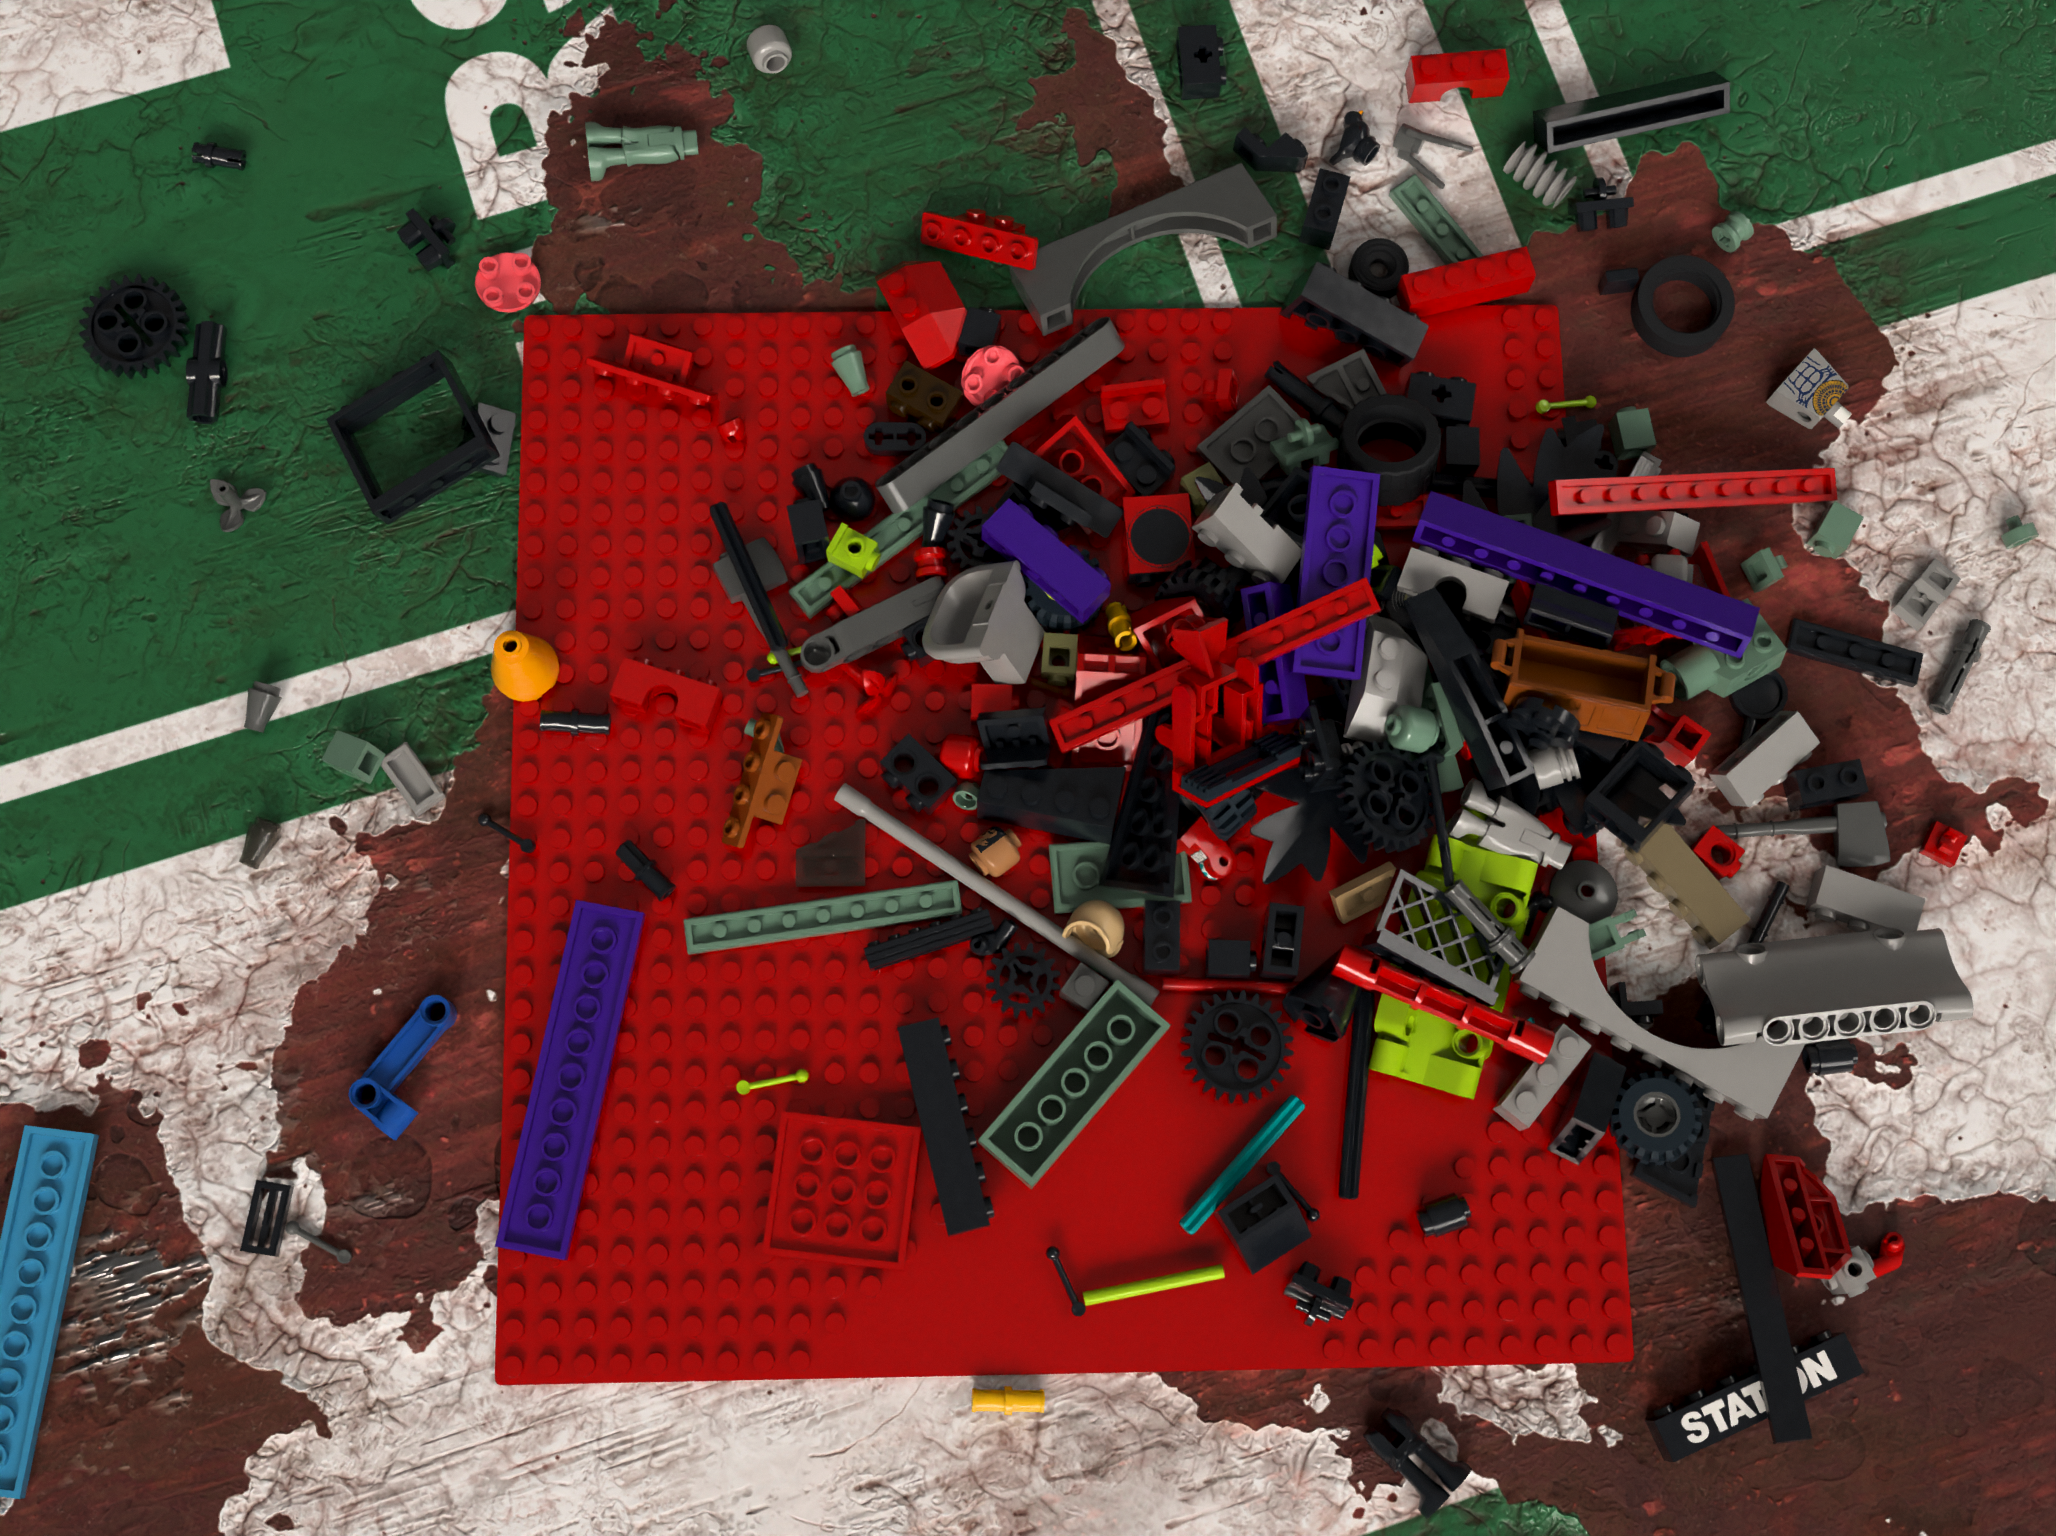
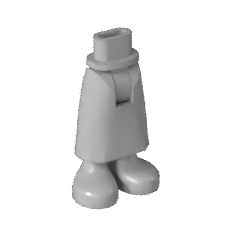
[1447,778,1572,870]

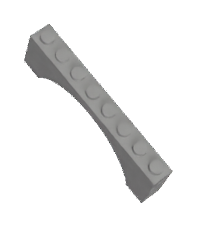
[1512,906,1805,1121]

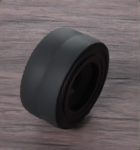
[1348,238,1409,299]

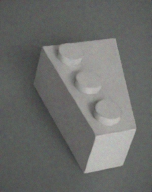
[1191,482,1302,585]

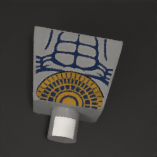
[1766,348,1852,429]

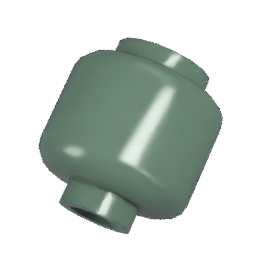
[1385,705,1439,753]

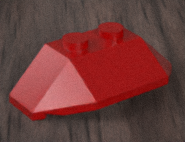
[875,261,967,372]
[1759,1154,1853,1279]

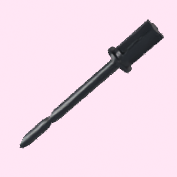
[1417,738,1455,887]

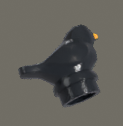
[1329,110,1380,166]

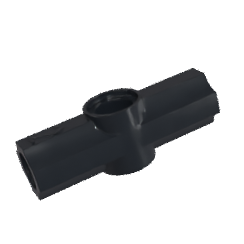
[186,321,228,424]

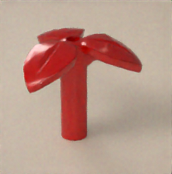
[841,661,898,714]

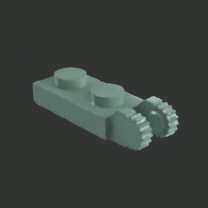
[1589,909,1647,961]

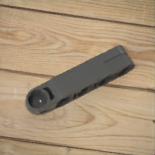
[800,576,946,673]

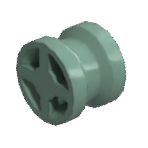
[1712,211,1754,253]

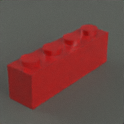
[1396,246,1536,317]

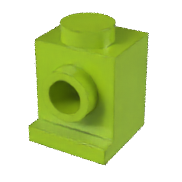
[826,522,881,579]

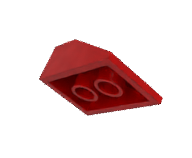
[1026,415,1136,535]

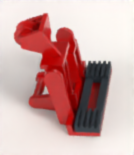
[1155,614,1302,808]

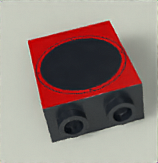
[1121,493,1196,587]

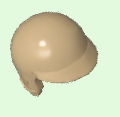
[1062,900,1125,959]

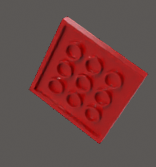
[762,1111,922,1271]

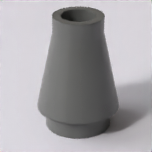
[244,681,282,733]

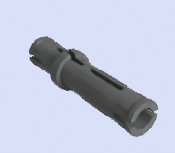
[1928,619,1991,715]

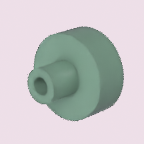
[2001,515,2039,549]

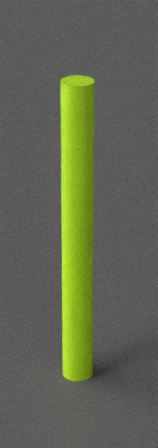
[1083,1264,1225,1306]

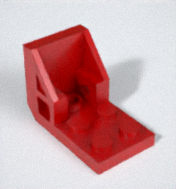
[1071,634,1146,771]

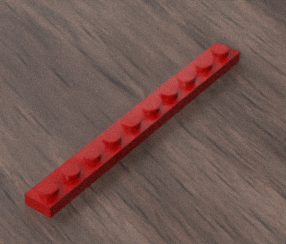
[1548,468,1838,516]
[1049,577,1381,753]

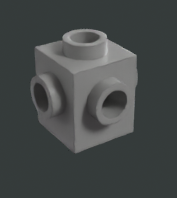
[1821,1245,1877,1298]

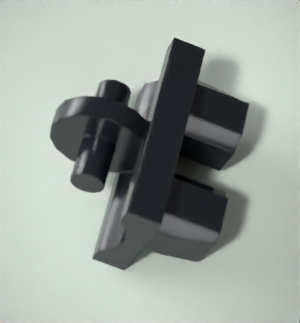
[1568,177,1634,232]
[397,208,456,272]
[1283,1261,1354,1327]

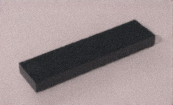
[1785,618,1923,687]

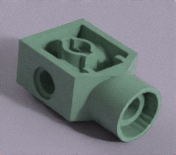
[1660,598,1787,702]

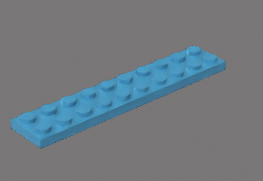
[0,1125,99,1499]

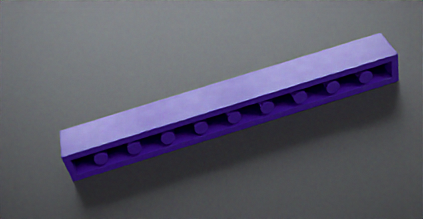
[1412,491,1760,659]

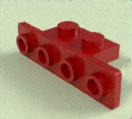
[920,209,1038,270]
[585,333,718,406]

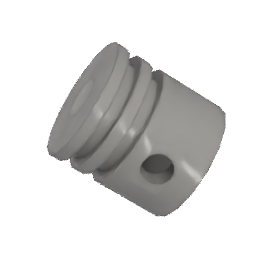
[1528,745,1581,790]

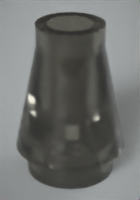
[239,816,283,869]

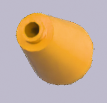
[491,630,560,702]

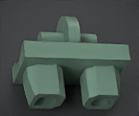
[1270,418,1339,476]

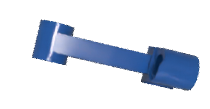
[348,995,457,1141]

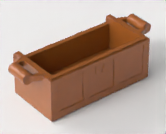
[1490,628,1676,742]

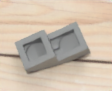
[1891,558,1961,631]

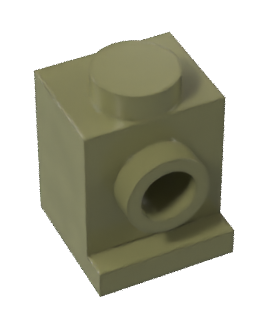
[1178,462,1224,518]
[1041,632,1078,686]

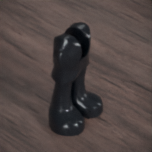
[1363,1407,1472,1519]

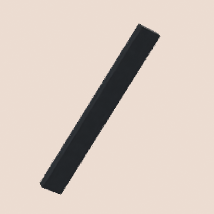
[1711,1154,1812,1444]

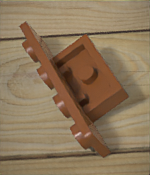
[722,712,802,848]

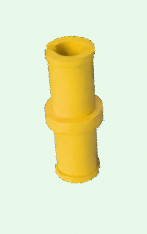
[1105,602,1137,651]
[971,1386,1045,1415]

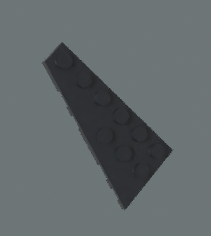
[1099,705,1180,898]

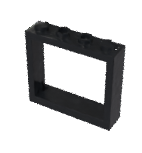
[326,350,501,525]

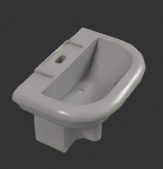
[922,560,1045,685]

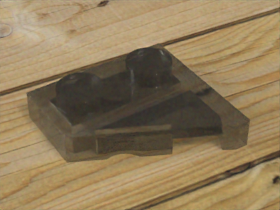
[796,819,866,887]

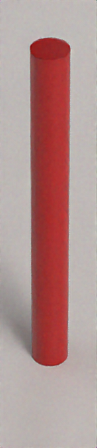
[1162,976,1300,995]

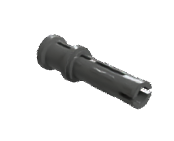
[1444,879,1536,974]

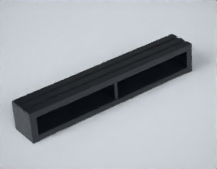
[864,907,994,972]

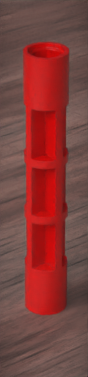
[1331,942,1555,1065]

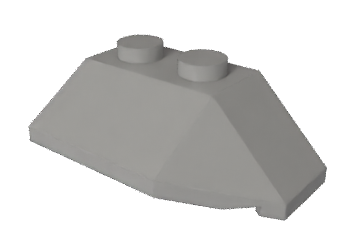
[1343,614,1428,744]

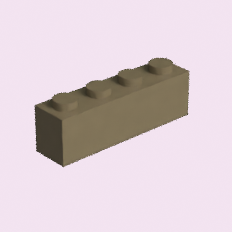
[1621,820,1751,950]

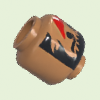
[969,826,1022,877]

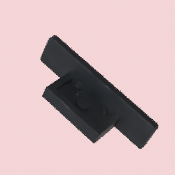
[996,442,1123,538]

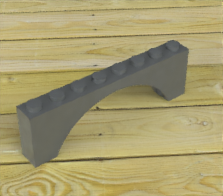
[1009,163,1277,336]

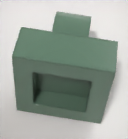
[1740,548,1788,593]

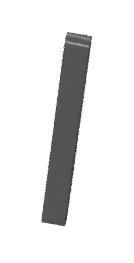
[875,317,1125,514]

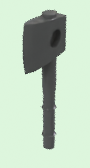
[713,537,809,698]
[1716,801,1890,867]

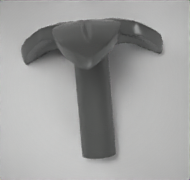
[210,479,266,532]

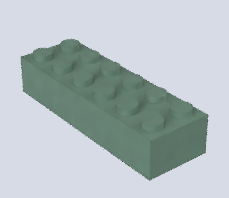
[978,979,1171,1189]

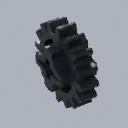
[947,506,1007,573]
[986,943,1061,1019]

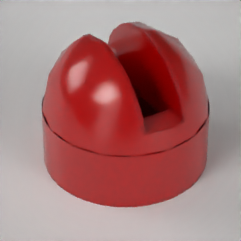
[717,416,746,443]

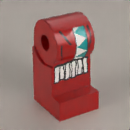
[1176,816,1237,881]

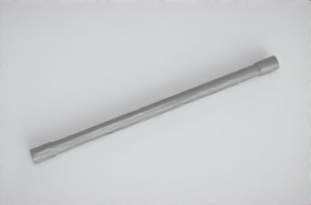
[834,783,1160,1007]

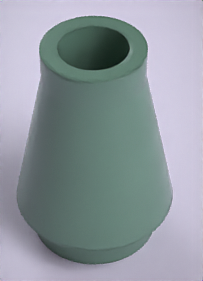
[831,345,870,397]

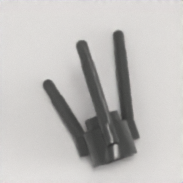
[1393,123,1473,189]

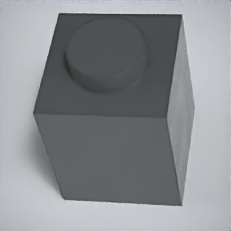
[1059,962,1109,1015]

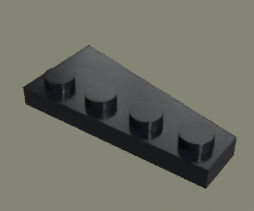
[1629,1080,1715,1208]

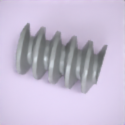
[1503,141,1577,208]

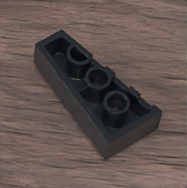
[1279,262,1429,368]

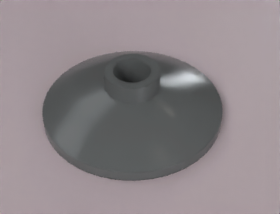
[1549,860,1618,925]

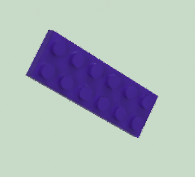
[1290,465,1380,681]

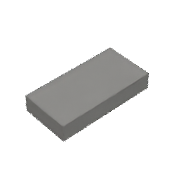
[380,742,446,817]

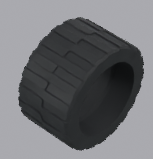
[1337,394,1442,507]

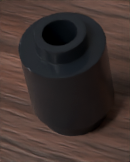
[1802,1039,1858,1076]
[1415,1192,1471,1238]

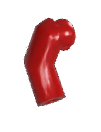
[1872,1231,1905,1280]

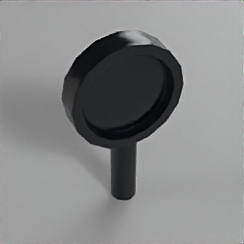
[1728,670,1788,748]

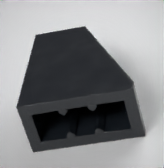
[1546,1052,1627,1165]

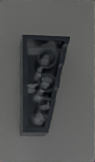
[977,767,1126,845]

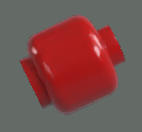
[934,733,984,780]

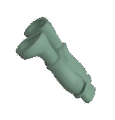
[585,121,699,182]

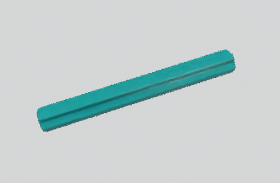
[1179,1095,1305,1235]

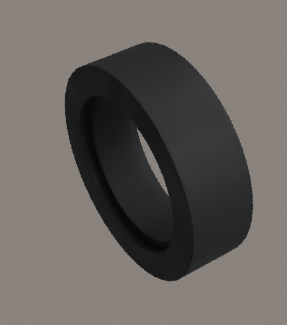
[1631,255,1735,357]

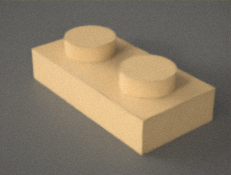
[1329,861,1403,924]

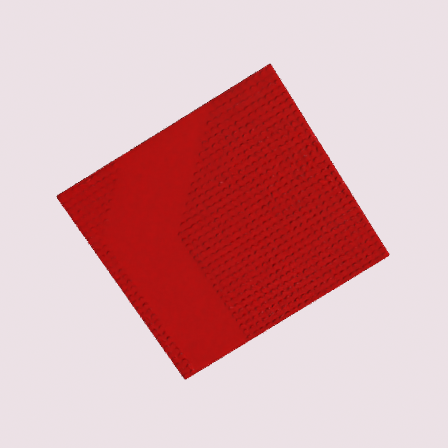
[495,304,1634,1385]

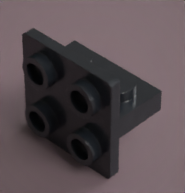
[976,707,1055,770]

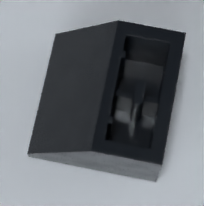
[1214,1173,1312,1275]

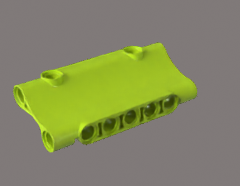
[1368,834,1538,1100]

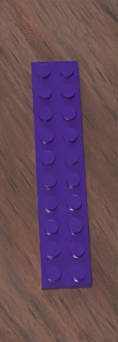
[495,900,646,1260]

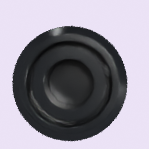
[829,476,876,522]

